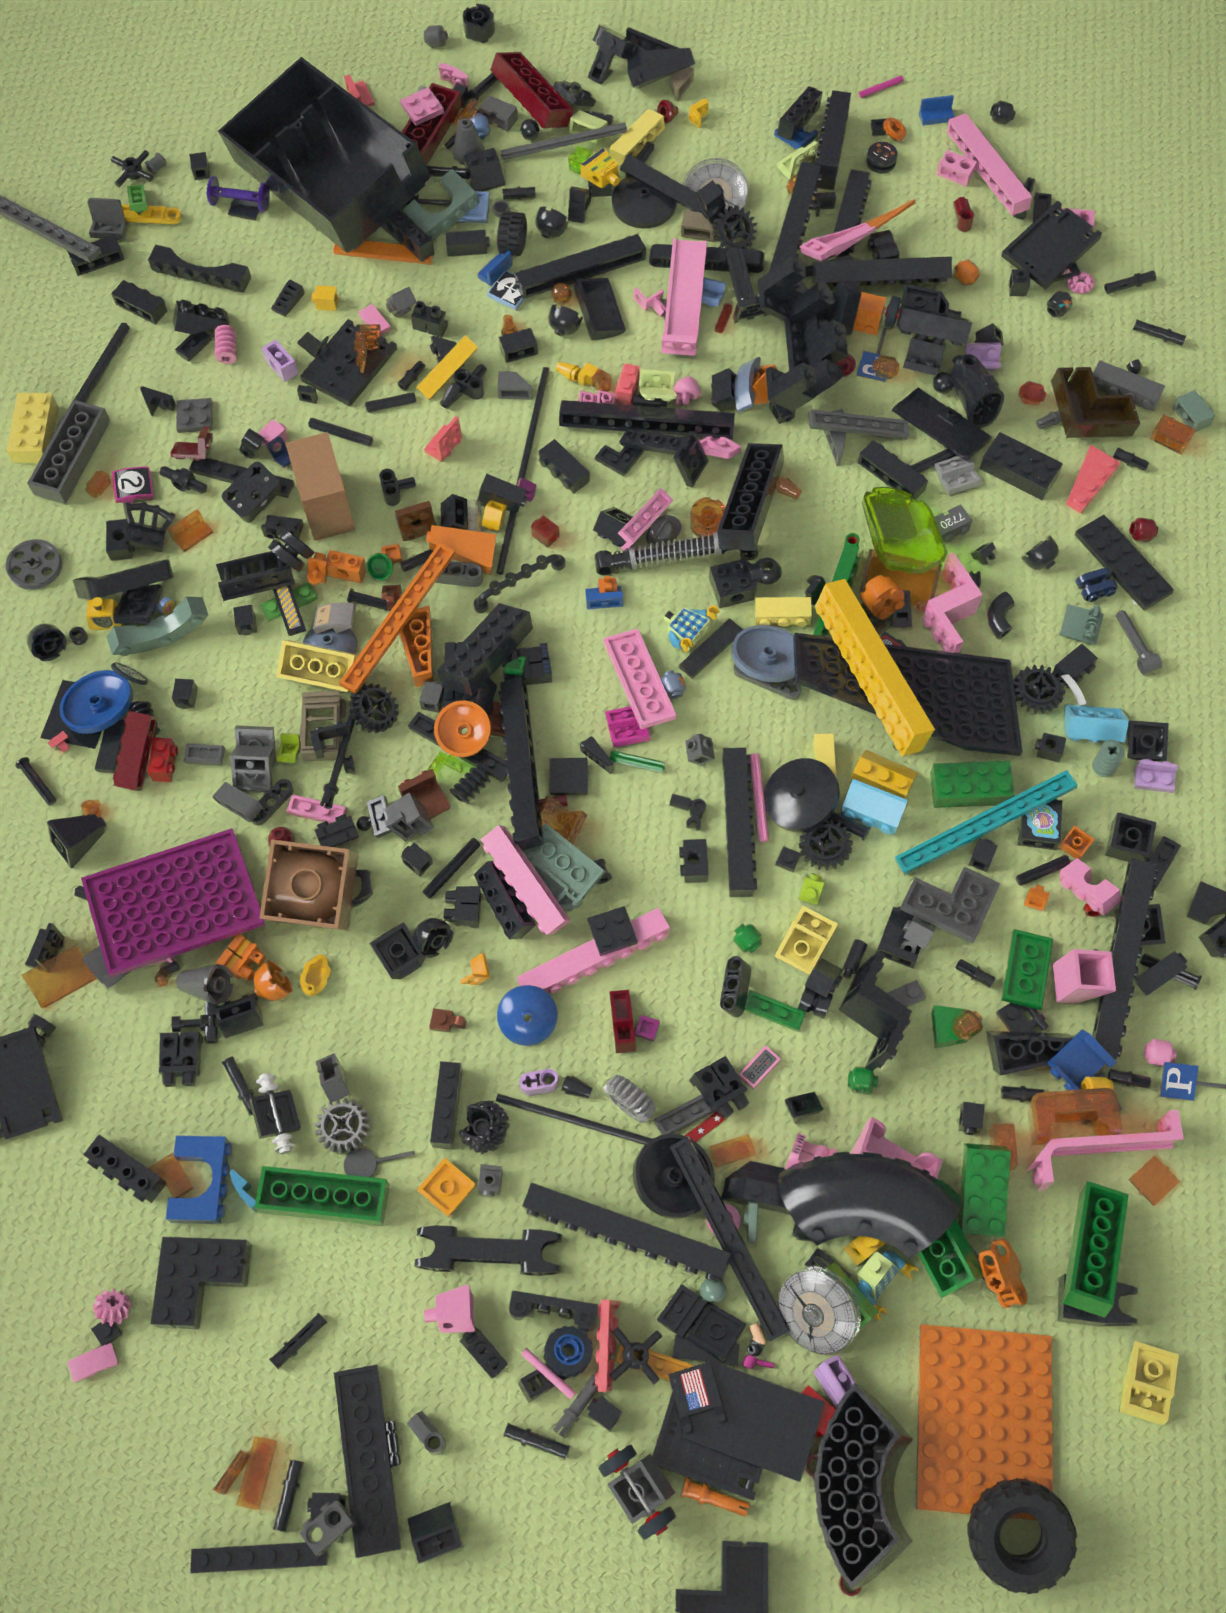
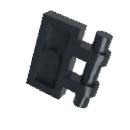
[996,1003,1049,1032]

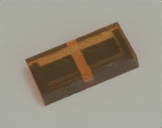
[213,1449,251,1495]

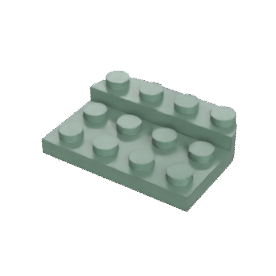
[523,823,606,911]

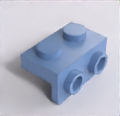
[701,277,726,307]

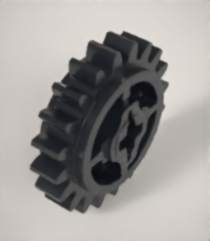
[712,205,757,249]
[1014,664,1066,714]
[799,819,853,871]

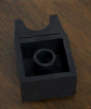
[1058,1274,1138,1327]

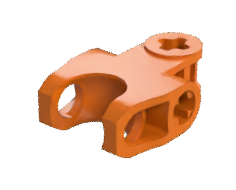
[979,1238,1028,1309]

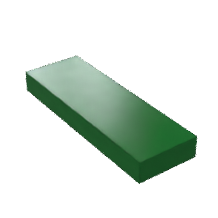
[744,990,806,1032]

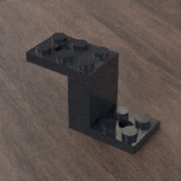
[839,950,912,1071]

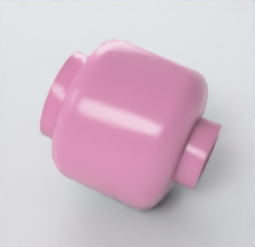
[1144,1039,1177,1067]

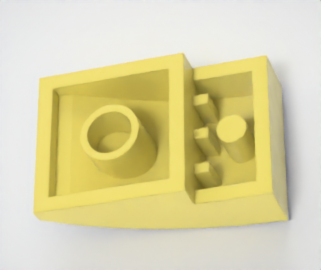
[775,906,838,975]
[1119,1341,1179,1425]

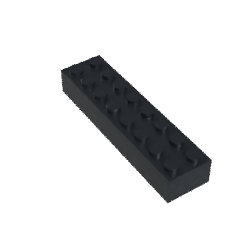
[812,256,952,287]
[717,443,784,551]

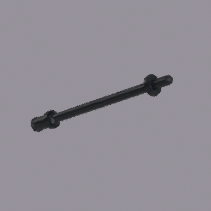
[320,683,366,809]

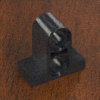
[568,186,592,223]

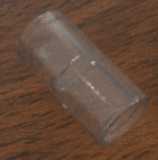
[467,500,482,532]

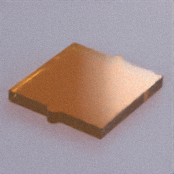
[1129,1156,1180,1206]

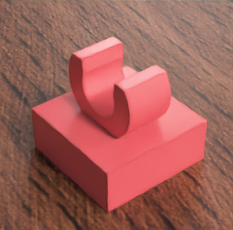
[48,731,69,753]

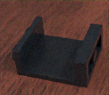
[877,906,930,969]

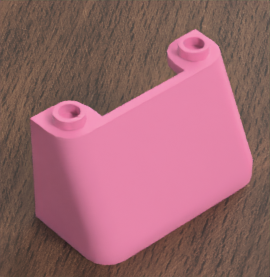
[850,1117,943,1178]

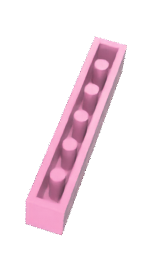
[481,825,571,935]

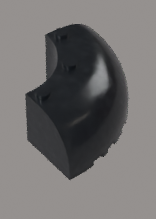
[778,1152,961,1258]
[814,1383,913,1589]

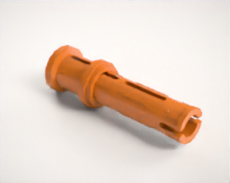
[680,1477,749,1517]

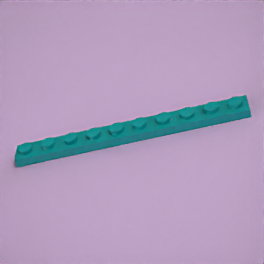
[895,770,1077,876]

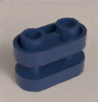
[1075,568,1118,602]

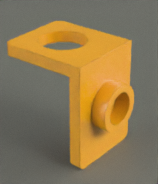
[460,953,490,985]

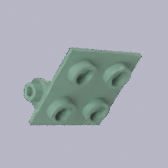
[1060,604,1104,645]

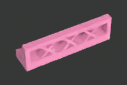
[618,488,674,550]

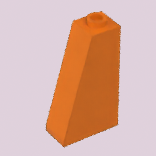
[426,525,496,574]

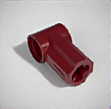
[953,197,974,232]

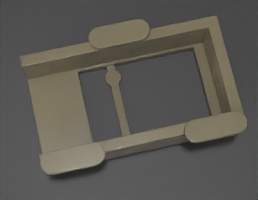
[300,691,346,761]

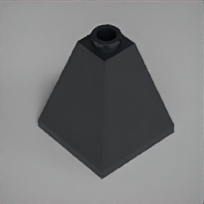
[47,814,106,869]

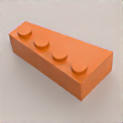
[399,606,433,687]

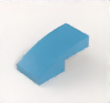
[230,1169,257,1213]

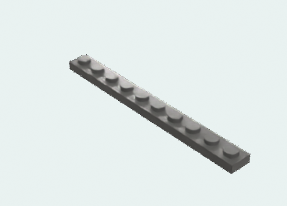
[0,195,102,263]

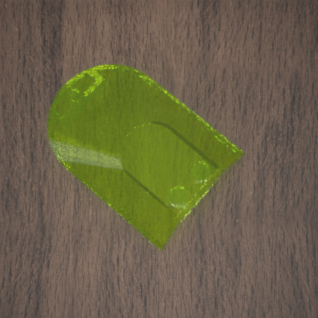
[862,487,948,574]

